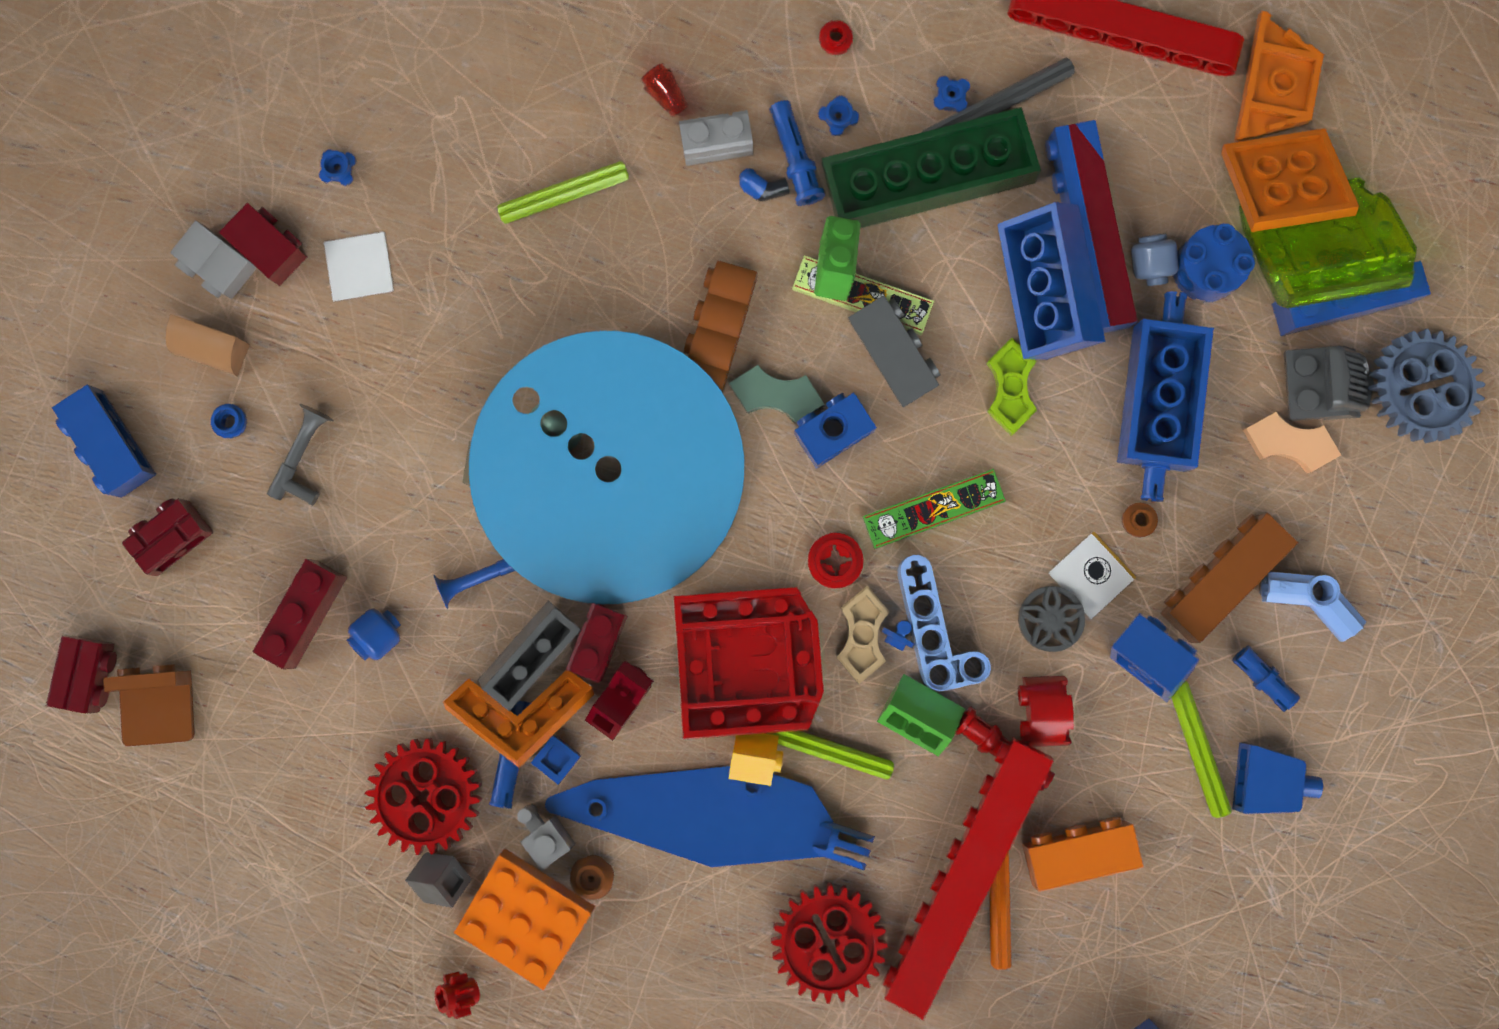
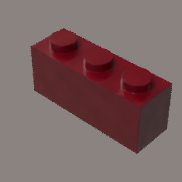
[252,559,348,669]

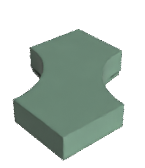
[729,365,824,424]

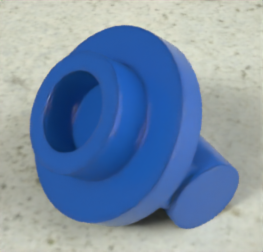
[881,621,915,651]

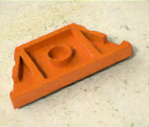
[1234,11,1324,142]

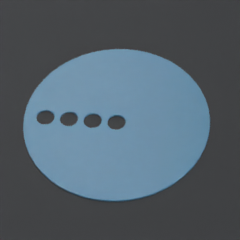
[469,331,744,604]

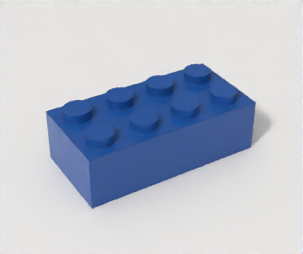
[997,202,1106,360]

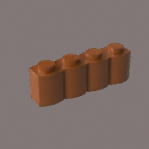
[683,260,757,393]

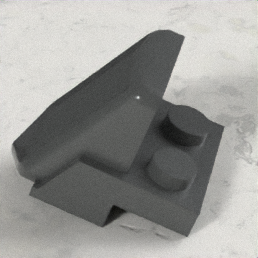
[1284,346,1374,421]

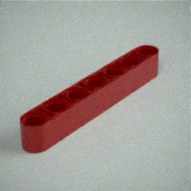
[1007,0,1244,77]

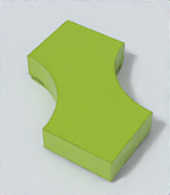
[986,338,1037,436]

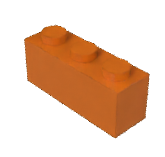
[1022,817,1144,891]

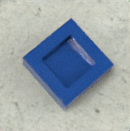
[531,734,582,785]

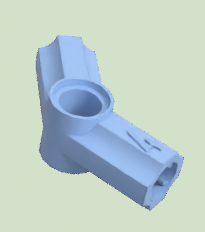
[1260,572,1366,642]

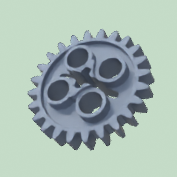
[1369,329,1485,443]

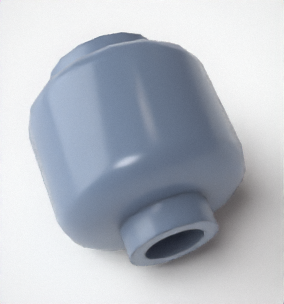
[1131,234,1179,286]

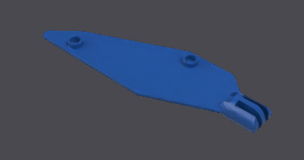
[545,766,875,871]

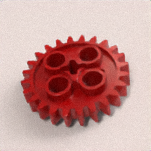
[365,738,483,855]
[771,883,888,1004]

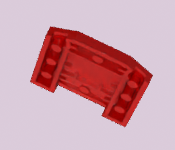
[674,587,824,740]

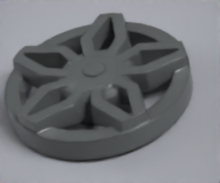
[1018,586,1085,652]

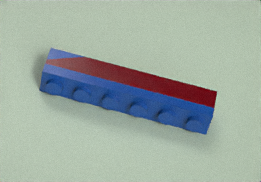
[1045,120,1138,333]

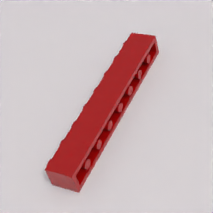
[882,737,1054,1020]

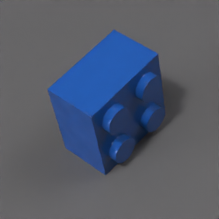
[1110,613,1199,702]

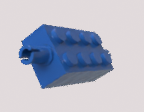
[1117,291,1214,502]

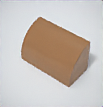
[166,314,250,377]

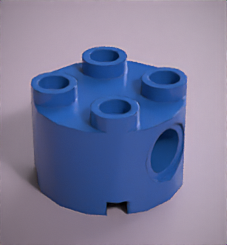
[1173,223,1255,302]

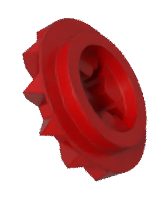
[808,533,864,589]

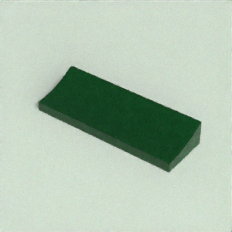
[821,107,1041,228]

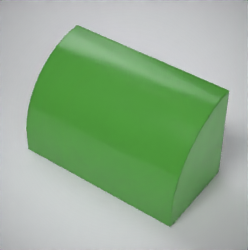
[877,674,965,757]

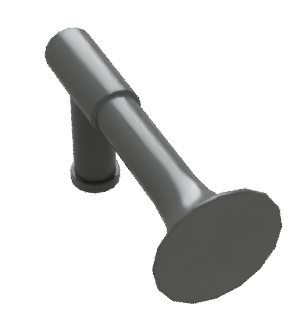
[267,404,334,506]

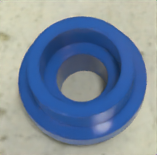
[211,404,247,439]

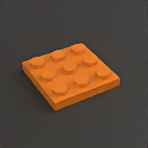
[1221,128,1359,232]
[454,848,596,991]

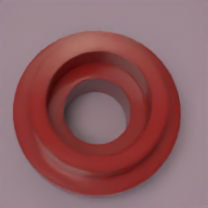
[819,20,853,55]

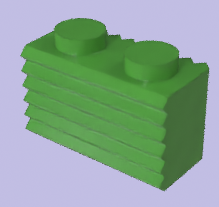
[814,216,861,301]

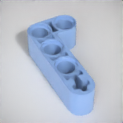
[897,555,991,691]

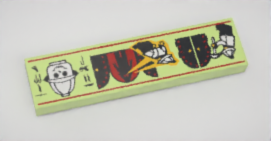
[792,256,934,335]

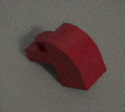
[584,660,654,741]

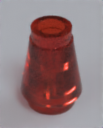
[641,63,688,118]

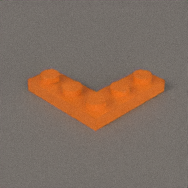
[443,670,594,768]

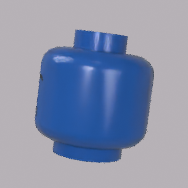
[346,608,401,661]

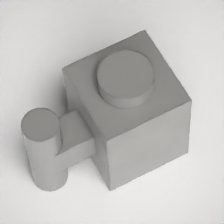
[517,804,576,871]

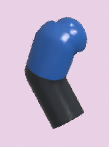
[739,168,790,202]

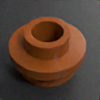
[1122,503,1158,538]

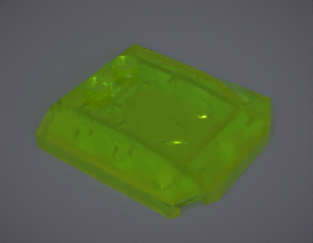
[1239,177,1417,308]

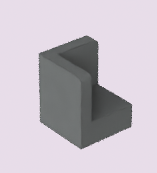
[405,852,472,908]

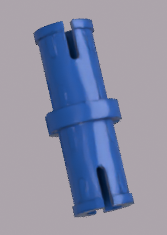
[1232,645,1300,712]

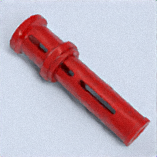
[955,706,1055,791]

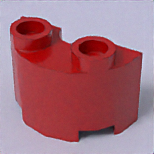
[1018,675,1074,747]

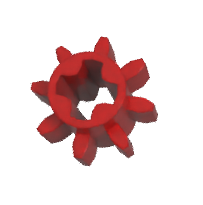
[435,971,480,1019]

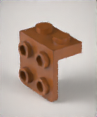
[104,665,195,746]

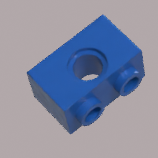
[794,393,877,469]

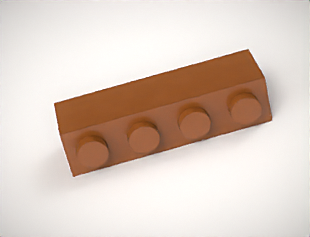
[1160,513,1298,643]

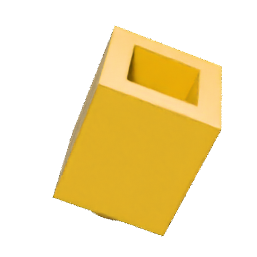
[729,733,784,786]

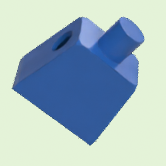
[1232,742,1323,814]

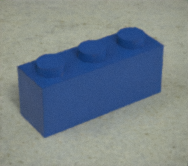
[51,384,156,498]

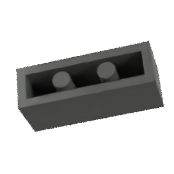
[848,295,941,408]
[478,600,581,711]

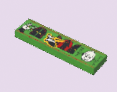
[862,469,1006,549]

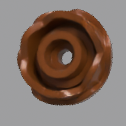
[570,855,614,900]

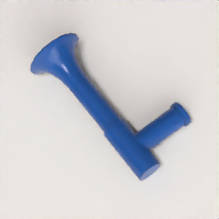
[434,559,515,609]

